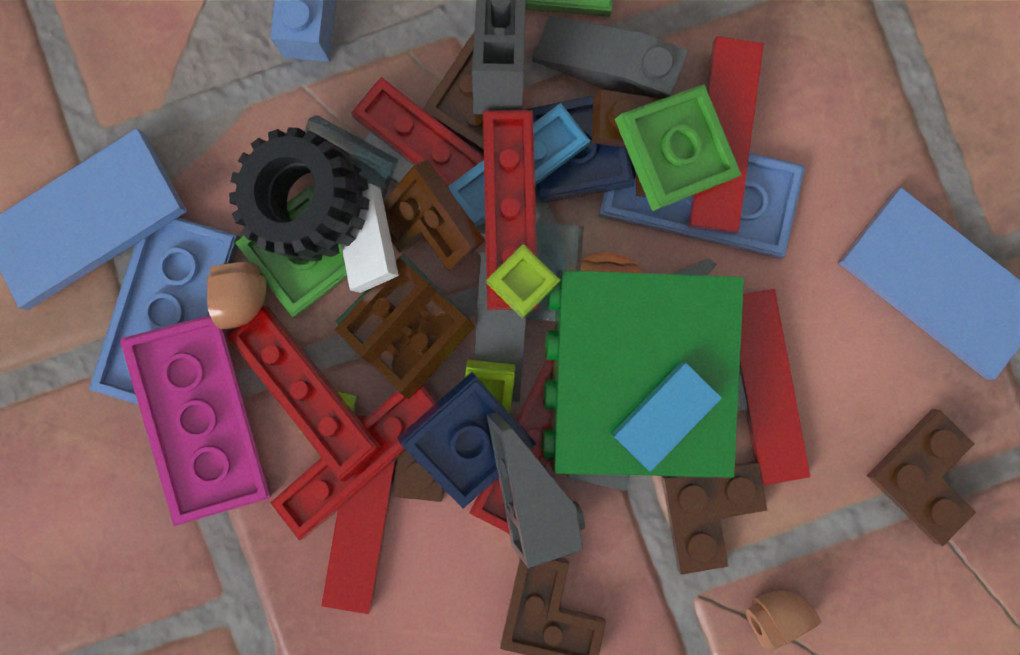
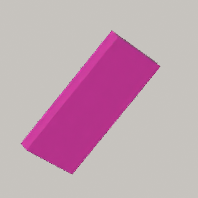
[120,315,271,526]

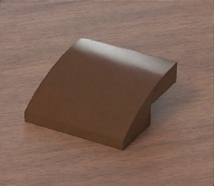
[334,258,475,399]

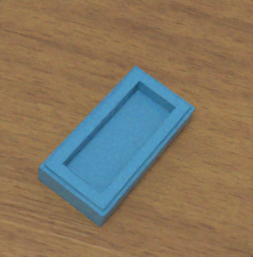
[611,361,722,472]

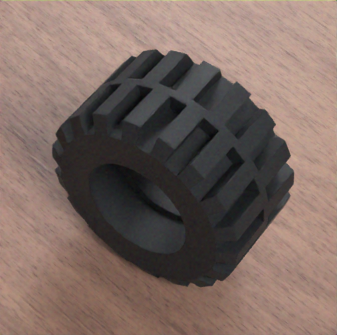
[229,127,370,261]

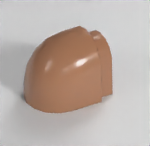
[207,262,267,330]
[746,589,821,650]

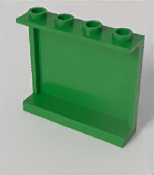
[541,270,744,478]

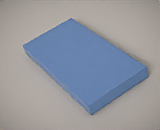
[0,128,188,310]
[599,153,805,259]
[838,188,1020,380]
[89,218,241,404]

